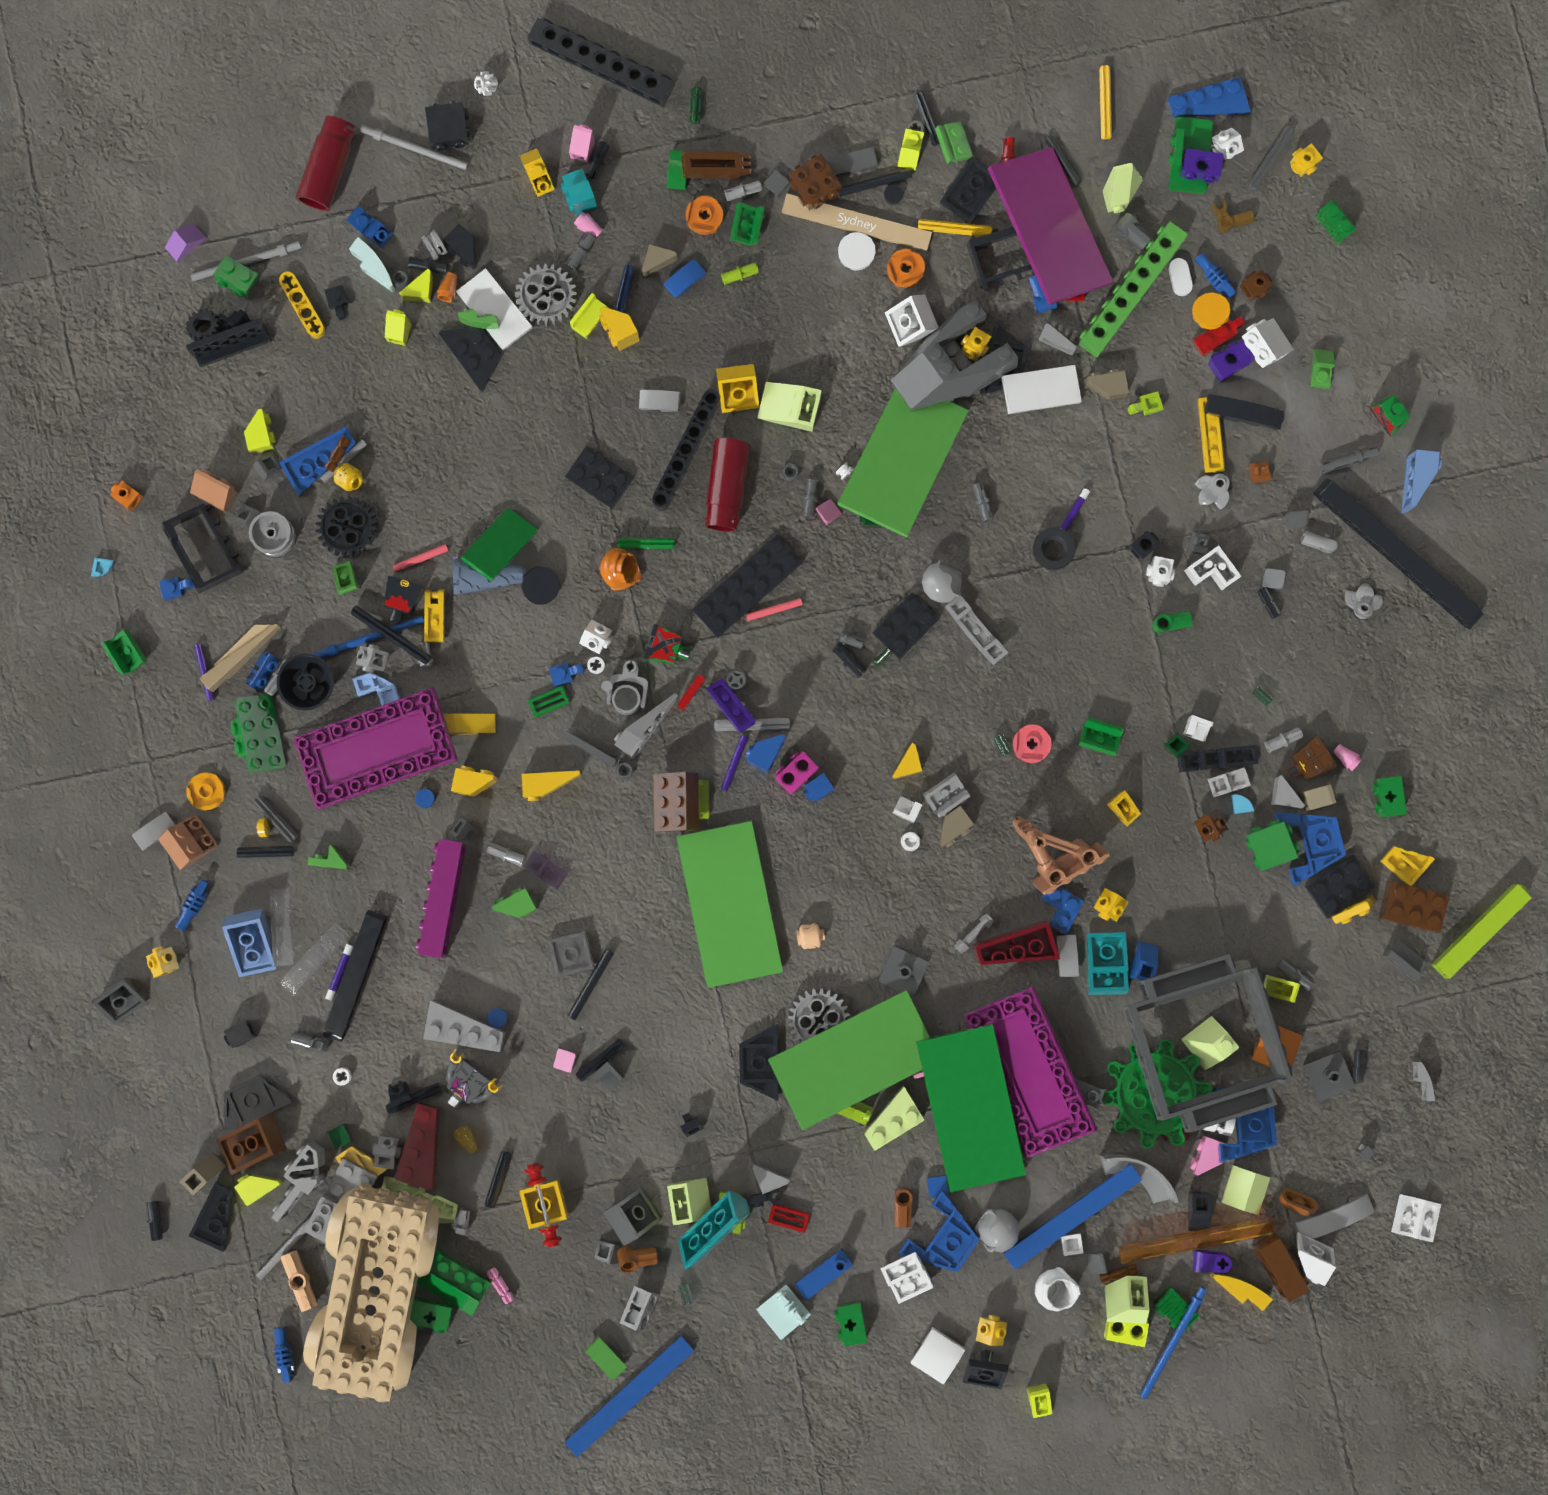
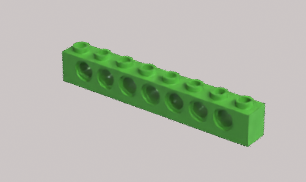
[1079,221,1188,358]

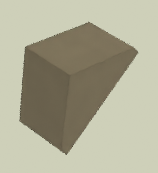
[642,244,678,278]

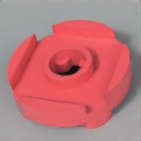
[1013,725,1052,763]

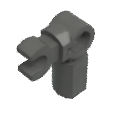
[291,1032,330,1052]

